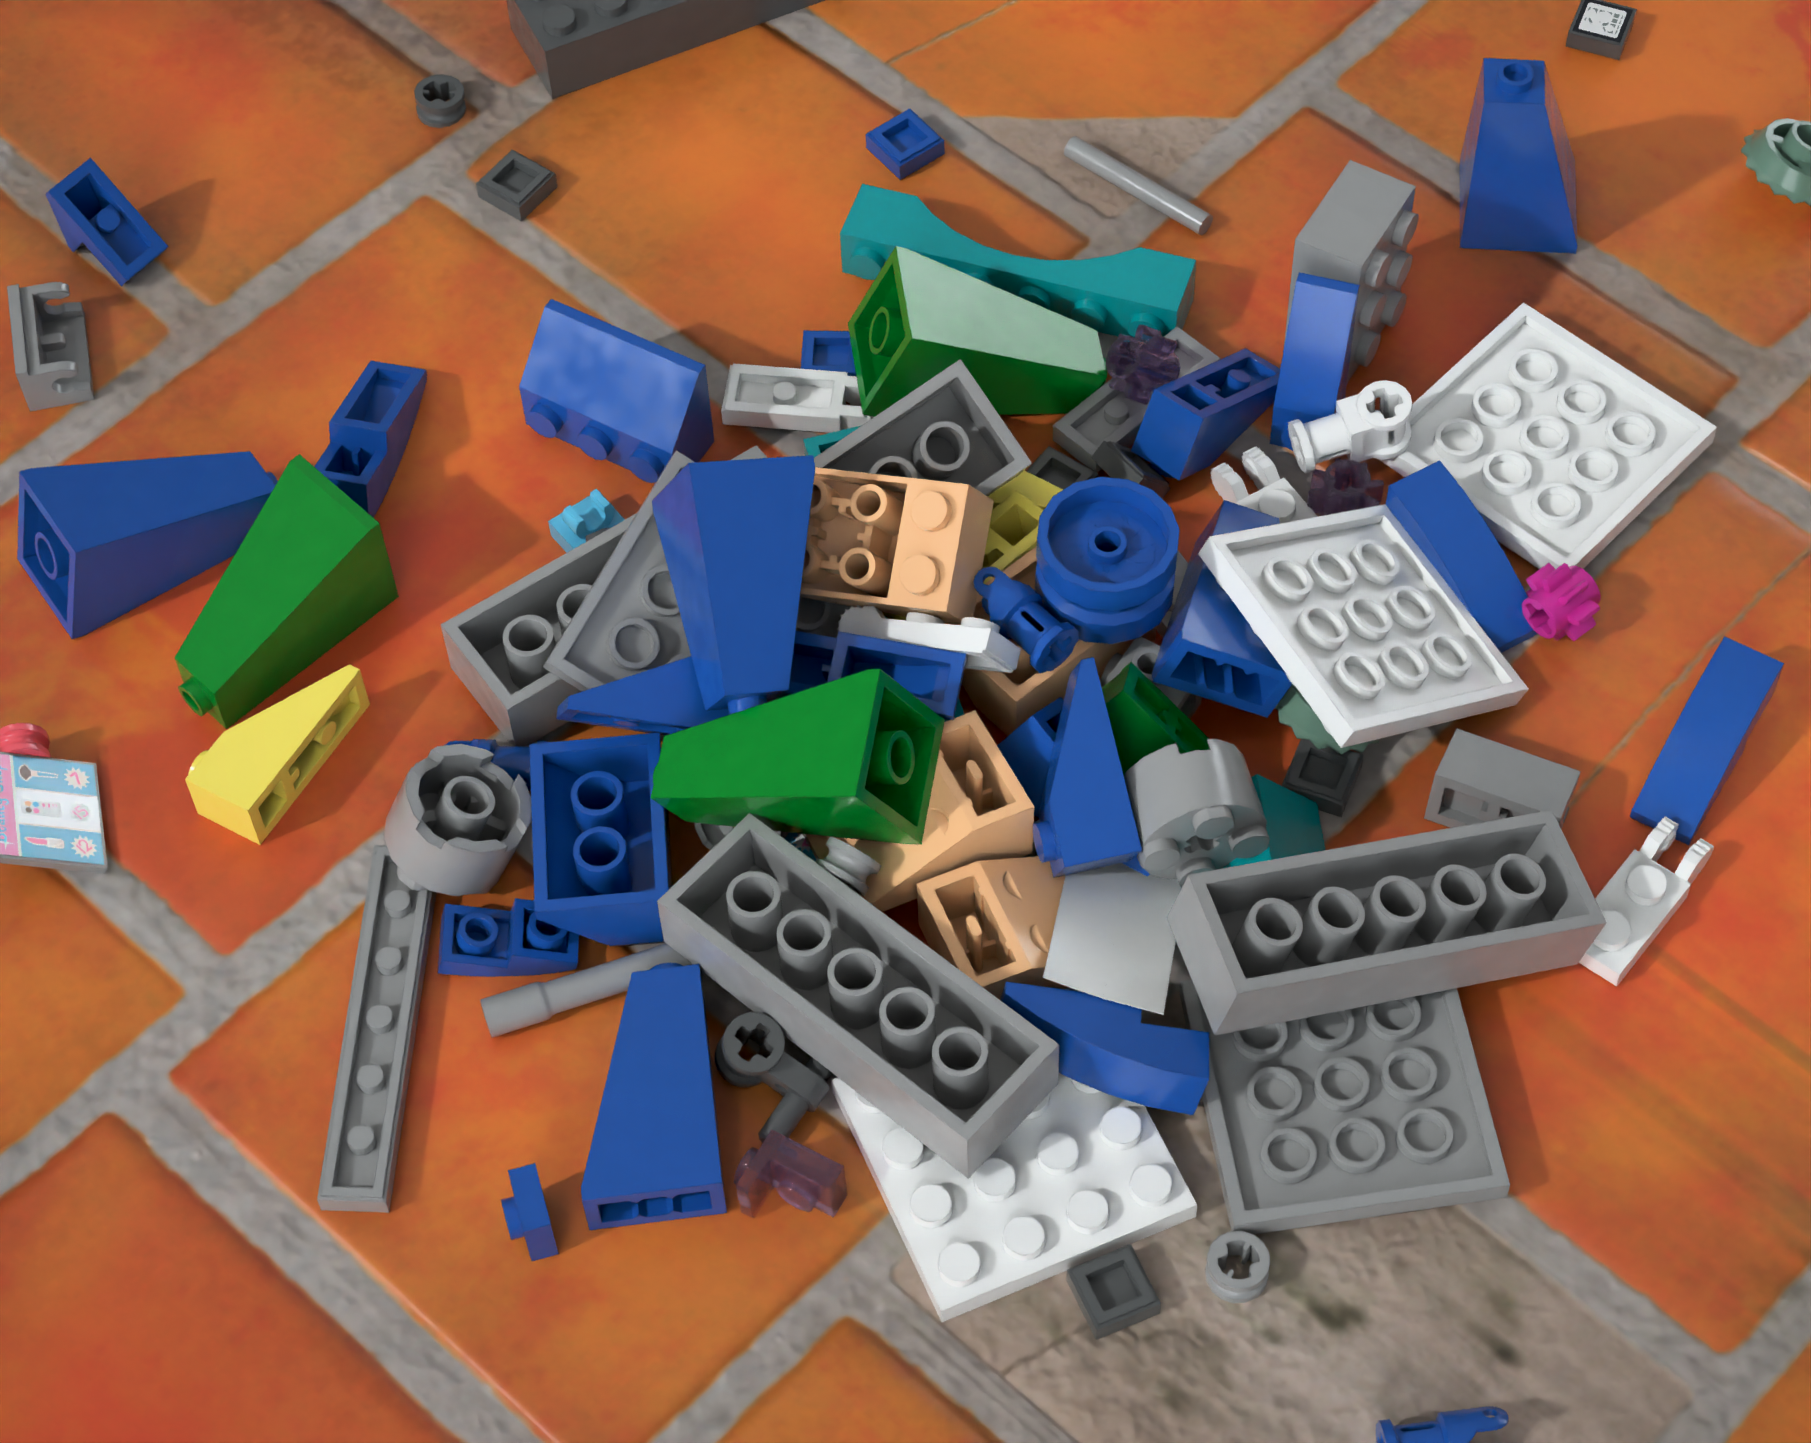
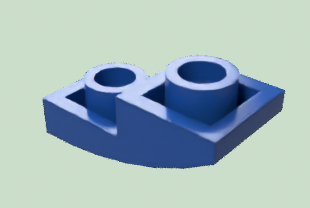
[438,898,579,977]

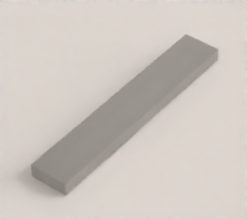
[317,845,437,1213]

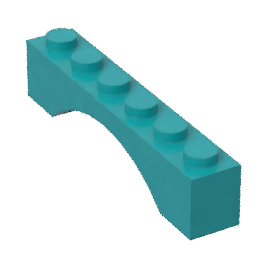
[840,184,1196,345]

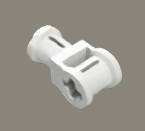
[1288,380,1412,474]

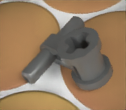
[714,1012,832,1150]

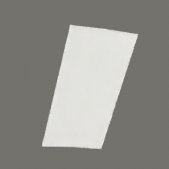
[1043,863,1181,1015]

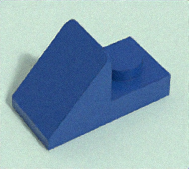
[45,157,169,287]

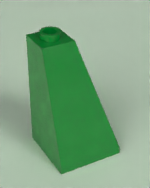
[848,246,1108,417]
[175,454,399,729]
[651,669,945,845]

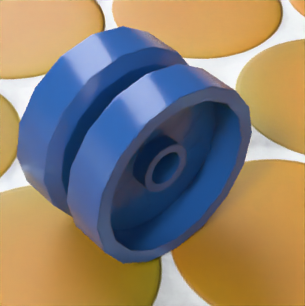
[1035,477,1180,644]

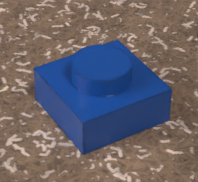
[501,1163,559,1261]

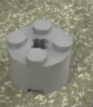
[1124,739,1270,888]
[384,744,532,896]

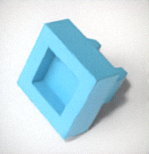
[548,489,625,553]

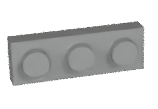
[1053,326,1221,472]

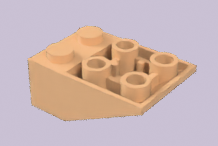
[800,467,994,624]
[803,710,1034,912]
[917,856,1069,1000]

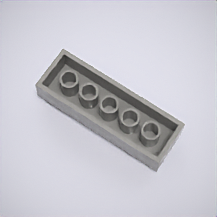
[441,445,767,747]
[1167,810,1607,1035]
[657,813,1059,1179]

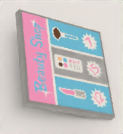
[0,752,108,874]

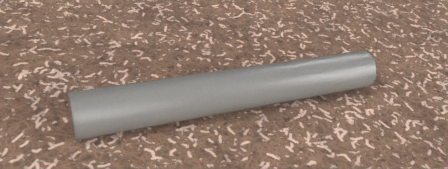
[1064,136,1213,235]

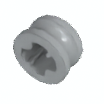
[816,836,881,896]
[1205,1231,1270,1303]

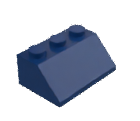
[519,299,714,483]
[529,732,673,946]

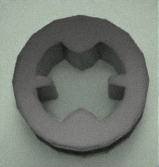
[414,74,466,128]

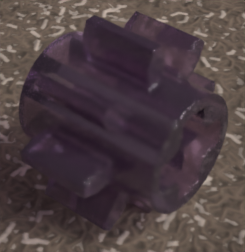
[1106,325,1181,405]
[1307,458,1384,516]

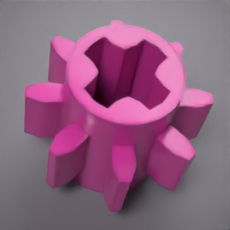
[1522,563,1601,642]

